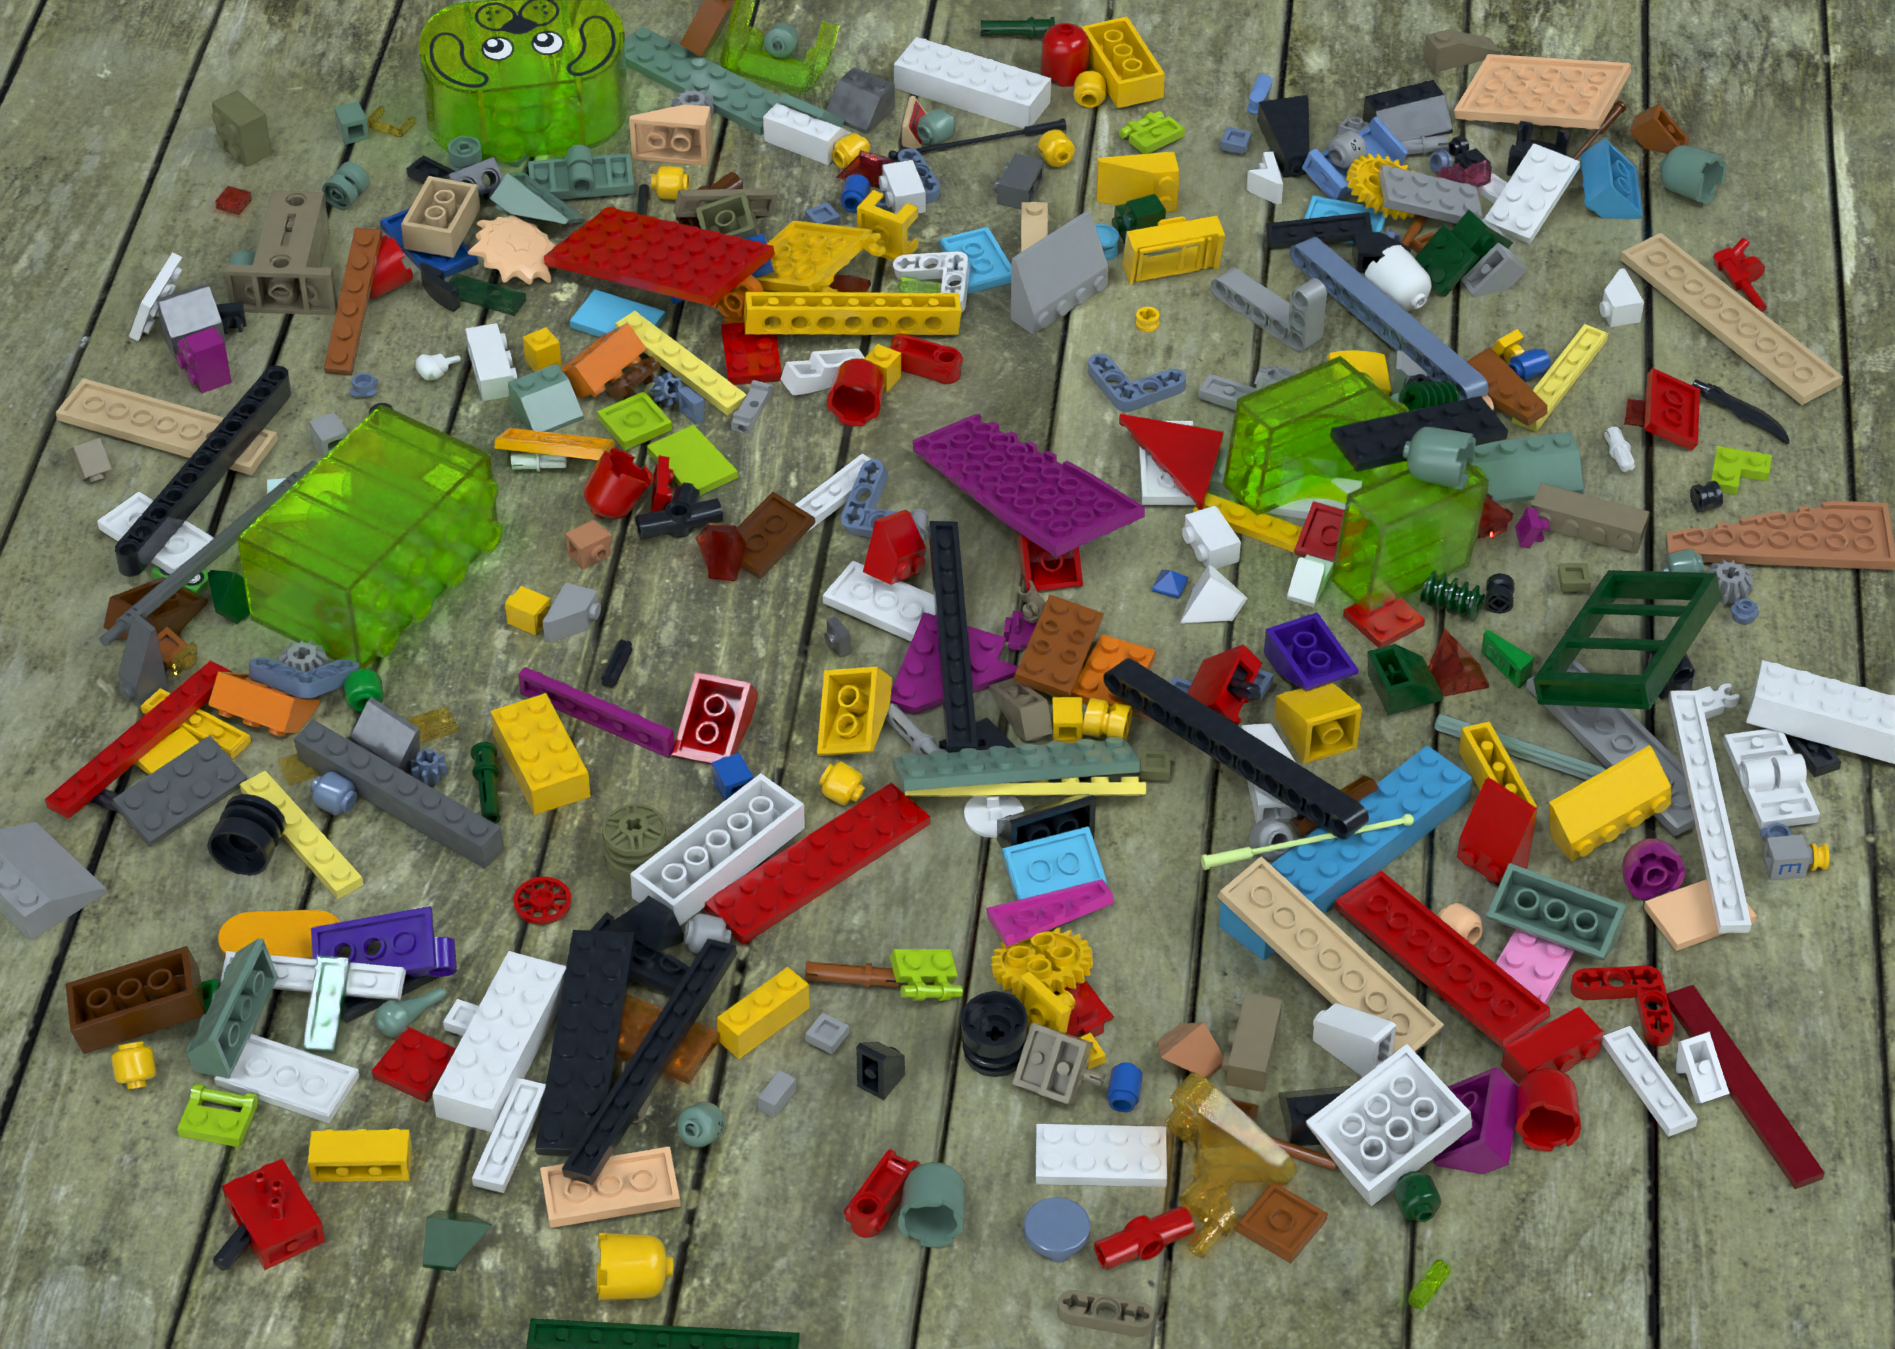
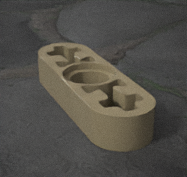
[1057,1290,1154,1337]

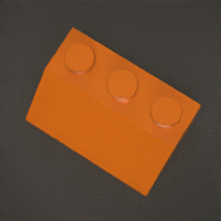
[561,323,646,399]
[208,672,321,737]

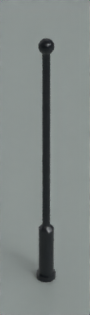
[888,118,1066,160]

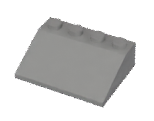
[1011,211,1108,334]
[0,822,107,941]

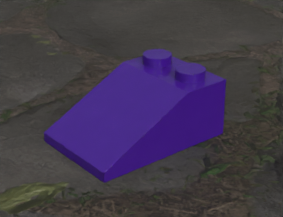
[1264,612,1359,691]

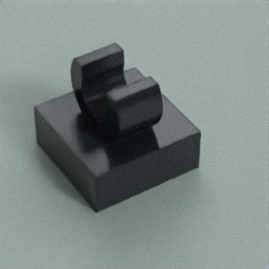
[216,302,247,334]

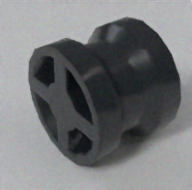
[1690,480,1723,512]

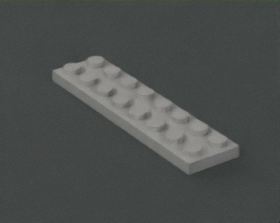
[1526,659,1695,836]

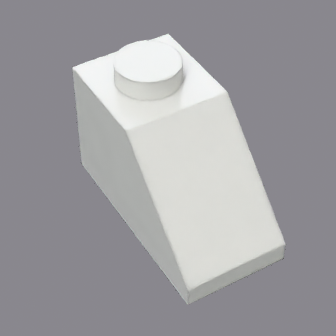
[1599,268,1644,327]

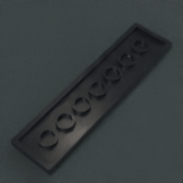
[535,930,636,1156]

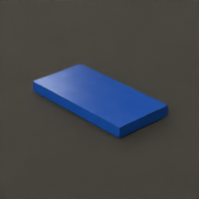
[380,208,478,278]

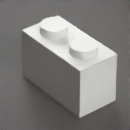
[879,160,926,214]
[1182,506,1241,569]

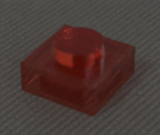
[215,186,252,215]
[1624,399,1646,427]

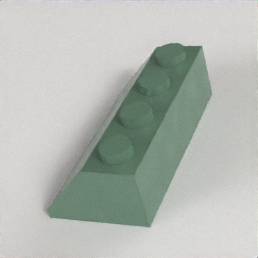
[1465,432,1584,507]
[1486,863,1626,961]
[187,939,278,1079]

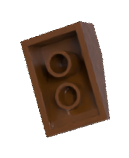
[103,577,208,640]

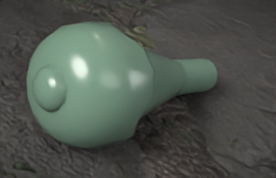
[375,987,446,1037]

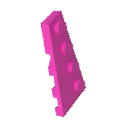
[986,879,1113,947]

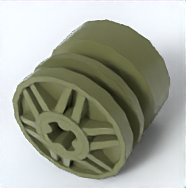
[602,804,667,885]

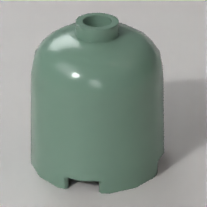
[1660,145,1727,204]
[1403,427,1476,490]
[898,1162,966,1248]

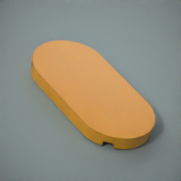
[218,910,340,959]

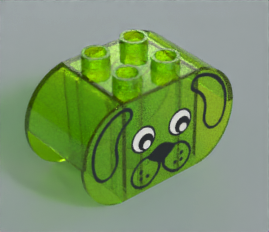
[419,0,628,163]

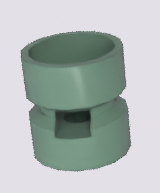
[448,136,484,178]
[322,162,370,210]

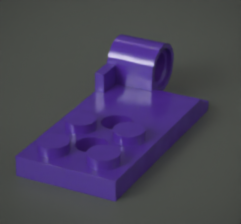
[311,906,457,978]

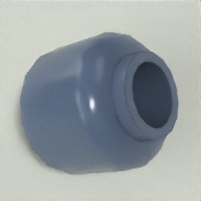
[310,771,358,816]

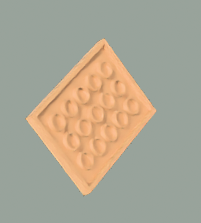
[1454,54,1631,130]

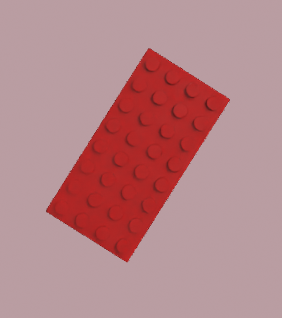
[544,207,775,306]

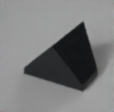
[609,895,684,952]

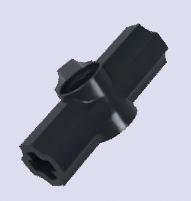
[635,482,723,540]

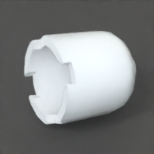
[1364,245,1432,312]

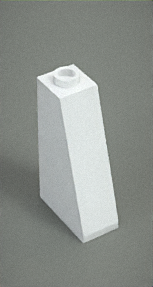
[1241,723,1300,824]

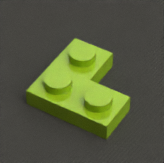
[1711,446,1772,495]

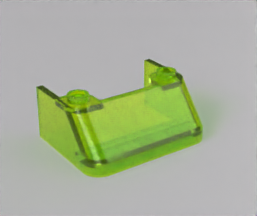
[720,0,840,93]

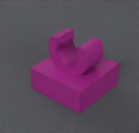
[1515,507,1551,548]

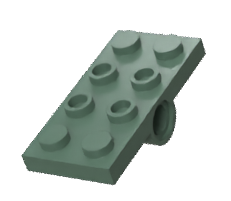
[528,145,635,199]

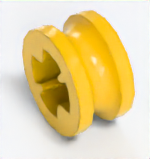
[1135,306,1160,332]
[1809,843,1830,871]

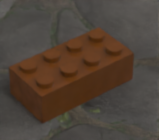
[65,946,206,1054]

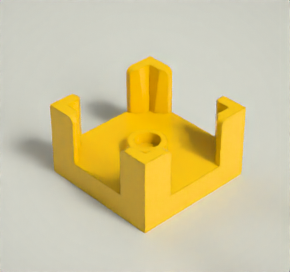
[857,190,918,261]

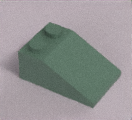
[490,172,584,224]

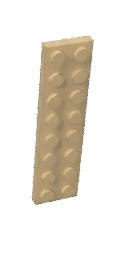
[56,378,278,475]
[1217,856,1444,1054]

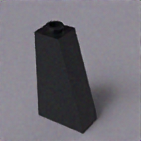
[1257,95,1310,178]

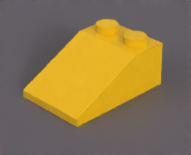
[1096,152,1180,212]
[817,666,892,756]

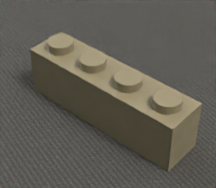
[1531,483,1650,554]

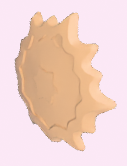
[468,214,556,285]

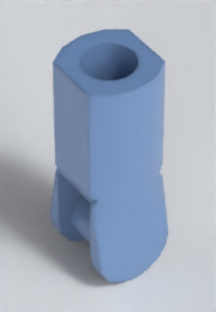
[1247,74,1273,115]

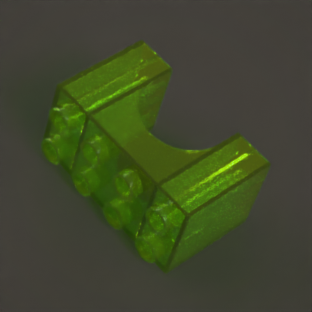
[1222,356,1489,613]

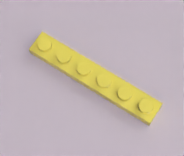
[615,311,747,416]
[240,771,364,899]

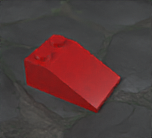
[672,672,759,764]
[1457,777,1537,885]

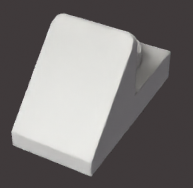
[1246,152,1283,204]
[1287,555,1334,607]
[1676,1032,1729,1104]

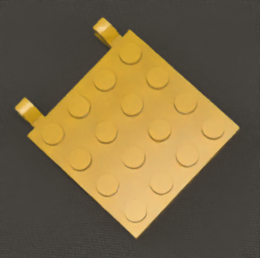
[756,220,886,292]

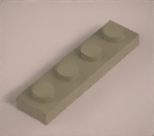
[673,189,778,217]

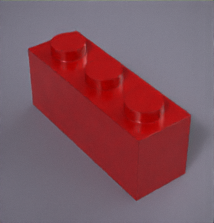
[1501,1006,1604,1085]

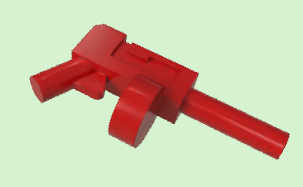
[1713,238,1767,312]

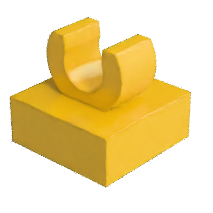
[1492,329,1524,364]

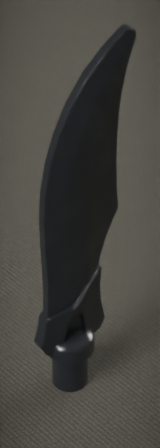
[1692,379,1789,444]

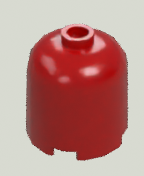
[1040,23,1090,87]
[346,234,413,299]
[826,358,885,426]
[583,448,653,519]
[1515,1068,1581,1152]

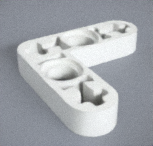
[893,252,970,313]

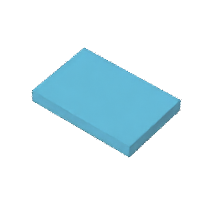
[1304,196,1388,244]
[939,227,1012,294]
[570,289,666,337]
[1001,827,1107,900]

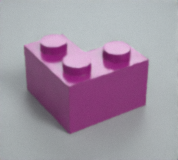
[176,327,232,393]

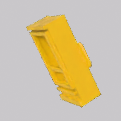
[1121,215,1225,285]

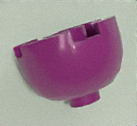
[1621,838,1686,900]

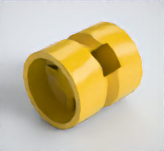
[1083,698,1133,740]

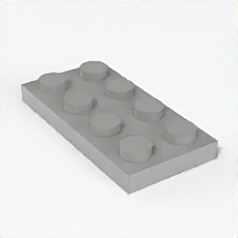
[1378,165,1483,224]

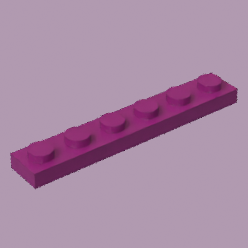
[518,667,674,758]

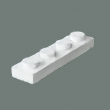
[795,454,878,532]
[1602,1026,1698,1137]
[472,1078,546,1193]

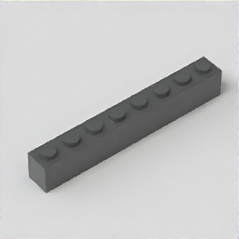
[294,720,504,869]

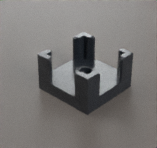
[1506,121,1571,176]

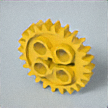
[1346,153,1416,220]
[991,927,1093,995]

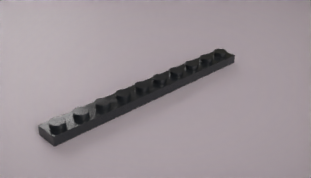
[928,521,978,753]
[562,938,738,1185]

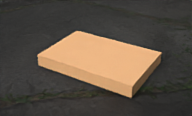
[1644,879,1757,951]

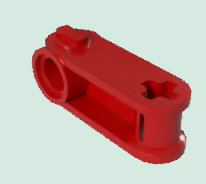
[889,334,963,384]
[844,1149,921,1238]

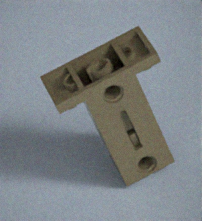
[224,190,338,315]

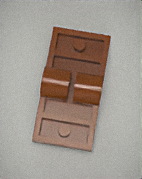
[1013,594,1104,697]

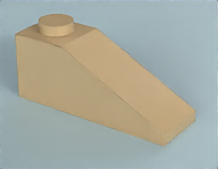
[1021,202,1048,252]

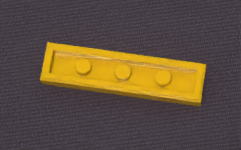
[141,688,251,760]

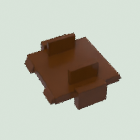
[606,357,661,400]

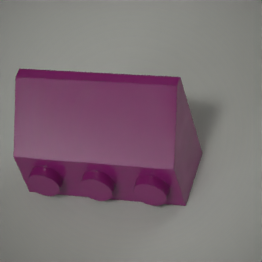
[1433,1067,1518,1174]

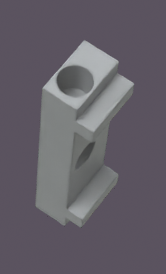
[731,380,773,434]

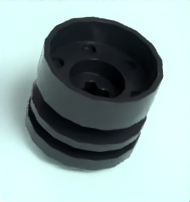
[207,794,287,876]
[961,991,1028,1077]

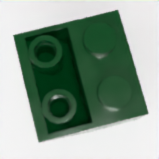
[1367,644,1443,715]

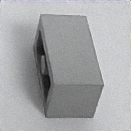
[757,1070,797,1118]

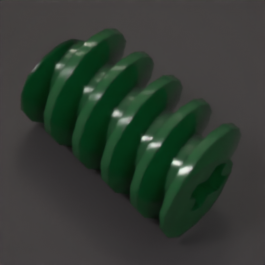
[1398,381,1460,413]
[1420,570,1485,621]

